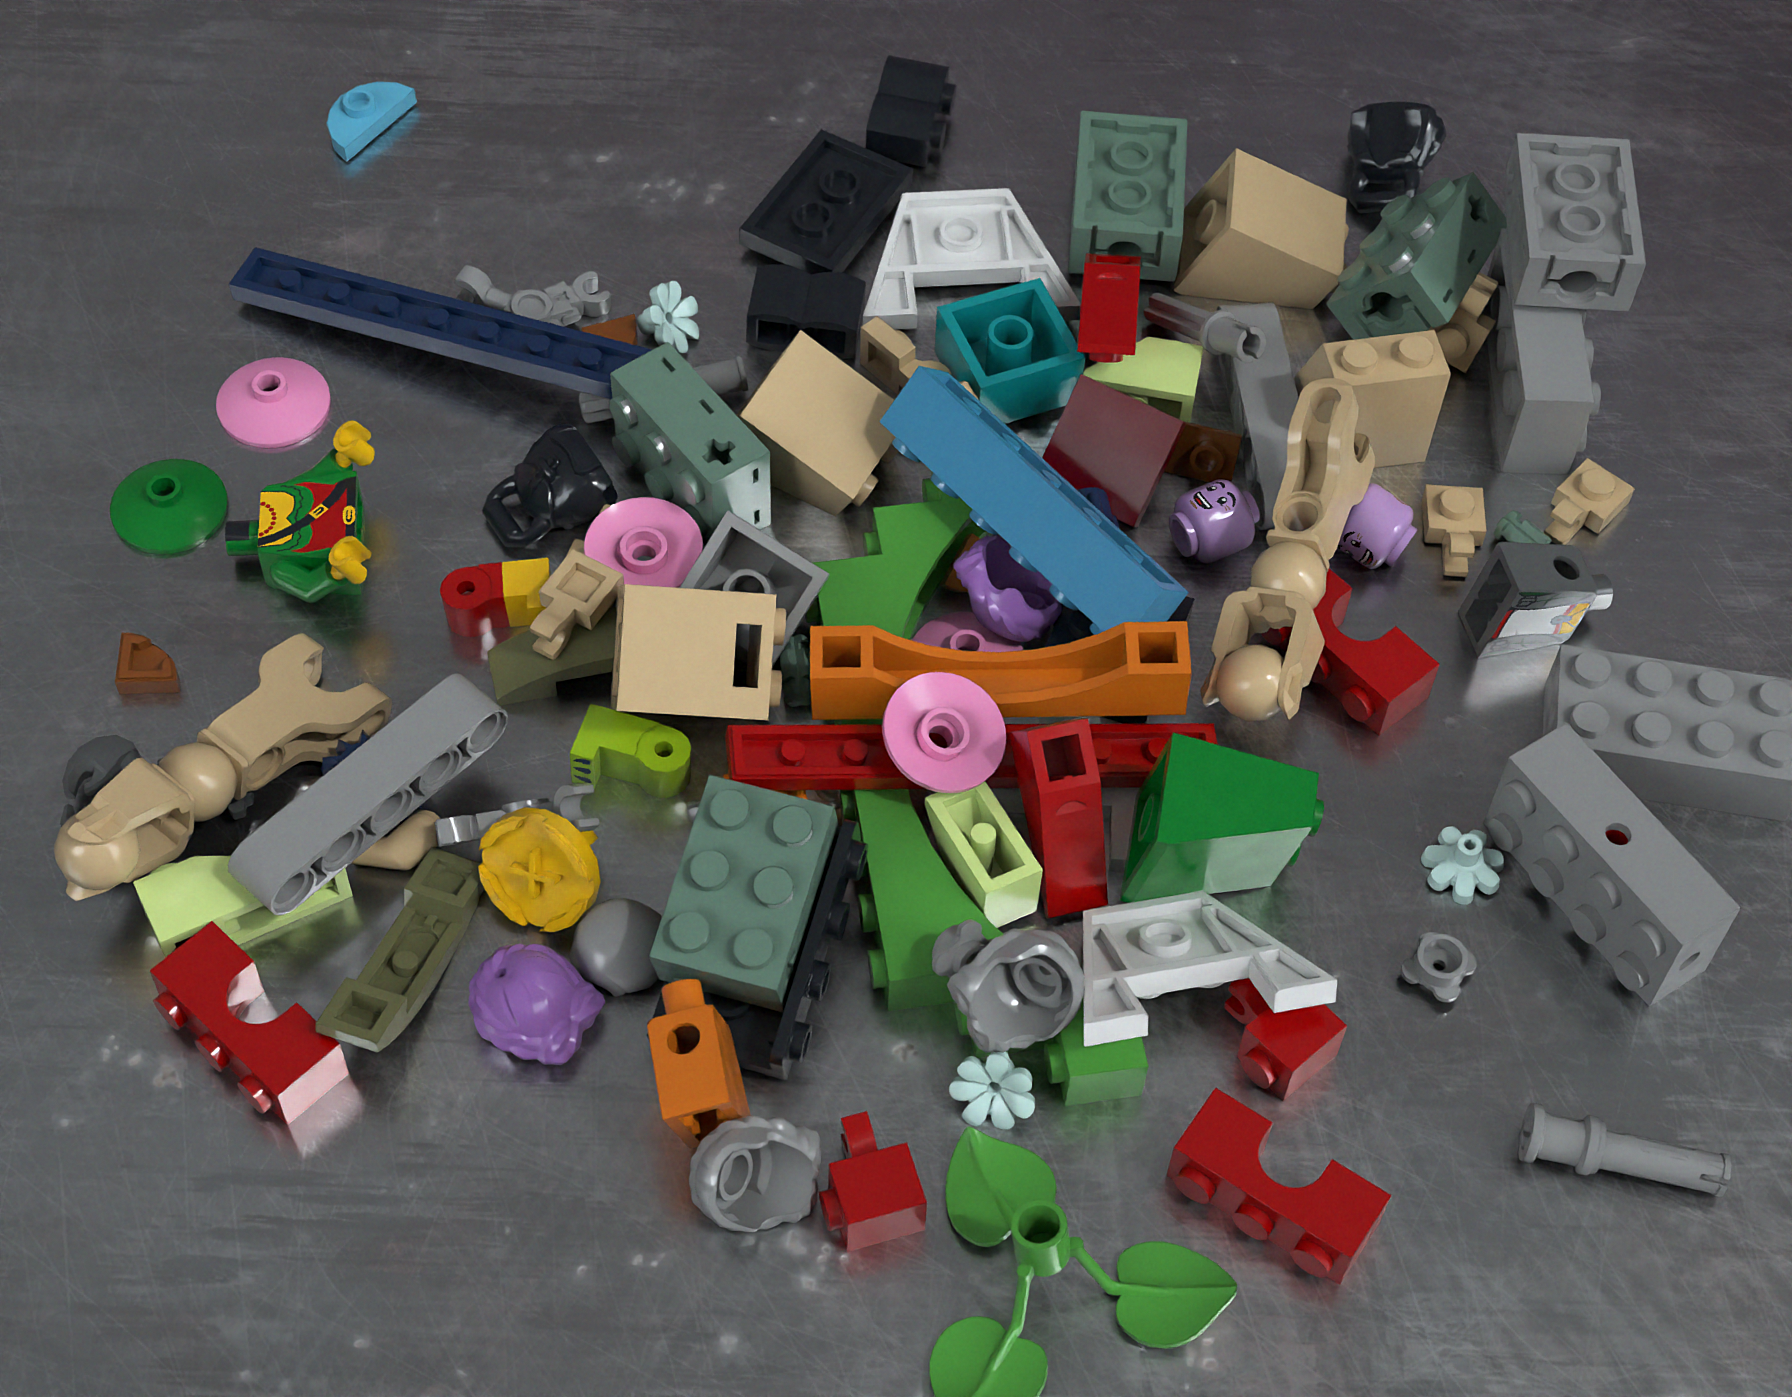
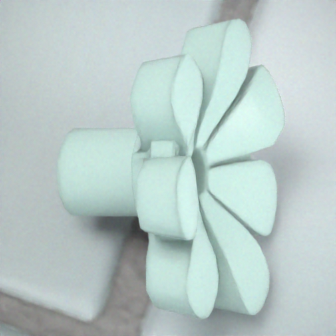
[637,281,699,353]
[1421,826,1504,905]
[949,1052,1035,1130]

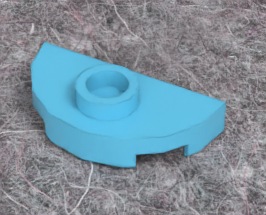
[327,82,417,162]

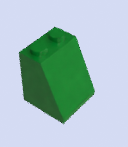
[1120,732,1324,903]

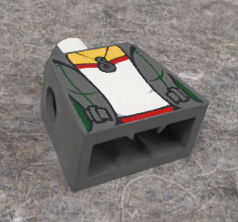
[1458,542,1613,658]

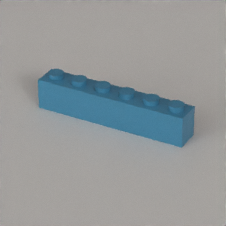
[879,366,1189,635]

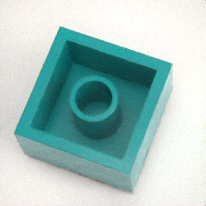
[934,278,1085,424]

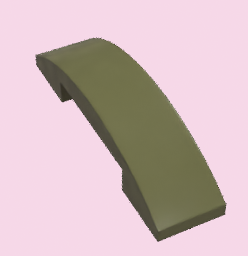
[487,607,617,706]
[316,847,484,1053]

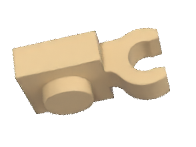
[1428,272,1499,373]
[860,316,951,395]
[1544,458,1635,545]
[1422,484,1487,577]
[530,549,624,660]

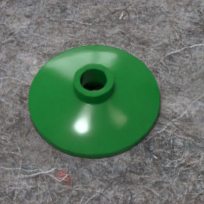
[110,459,228,555]

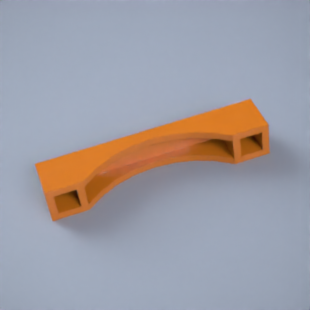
[810,621,1192,720]

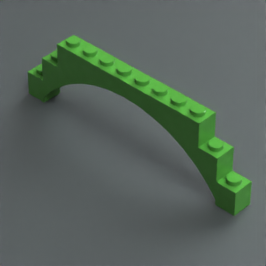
[805,471,1148,1106]

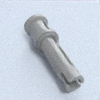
[1518,1102,1732,1197]

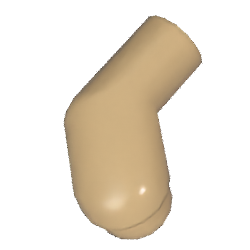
[352,810,440,871]

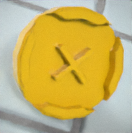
[478,807,601,932]

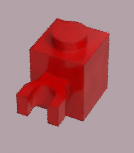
[1224,978,1347,1101]
[819,1111,927,1252]

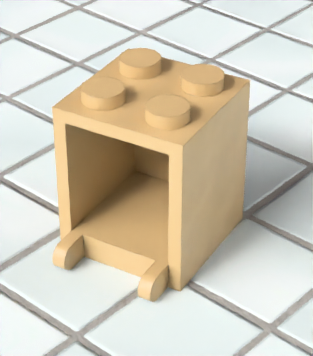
[611,584,786,720]

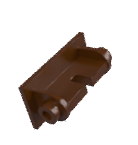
[1164,421,1242,482]

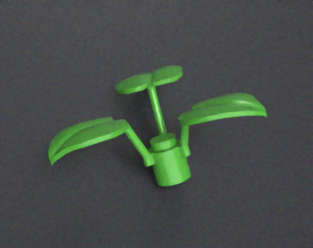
[929,1127,1237,1397]

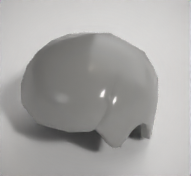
[569,898,662,997]

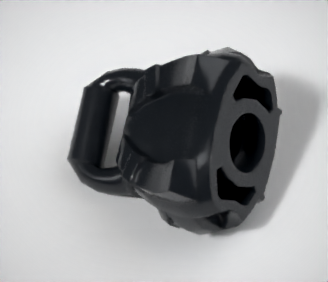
[1347,102,1447,213]
[482,423,618,548]

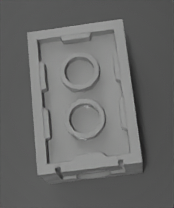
[1503,133,1646,311]

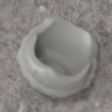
[947,928,1085,1053]
[689,1115,822,1233]

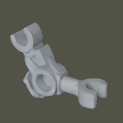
[454,265,611,327]
[434,782,599,847]

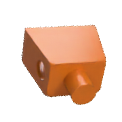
[647,979,751,1149]

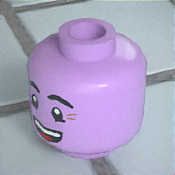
[1169,479,1260,564]
[1337,483,1418,569]

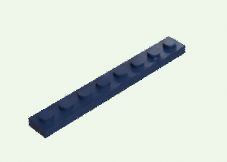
[228,247,653,399]

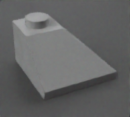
[680,510,830,667]

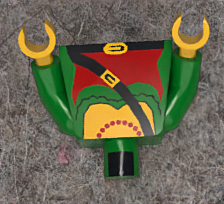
[225,421,375,603]

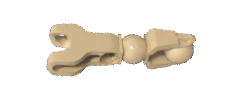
[1200,378,1375,722]
[54,633,392,901]

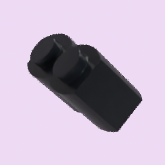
[865,55,957,167]
[746,264,866,359]

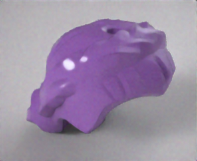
[953,535,1063,642]
[469,943,605,1065]

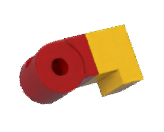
[440,558,552,637]

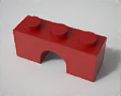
[1260,568,1440,736]
[149,921,349,1125]
[1166,1087,1392,1285]

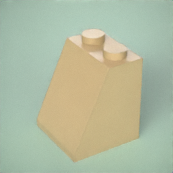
[1173,148,1349,309]
[737,330,898,516]
[1294,330,1451,468]

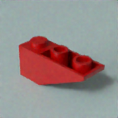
[1077,253,1141,363]
[1008,718,1108,918]

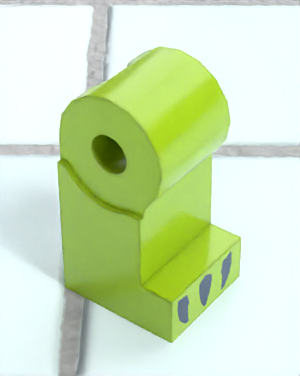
[570,703,691,798]

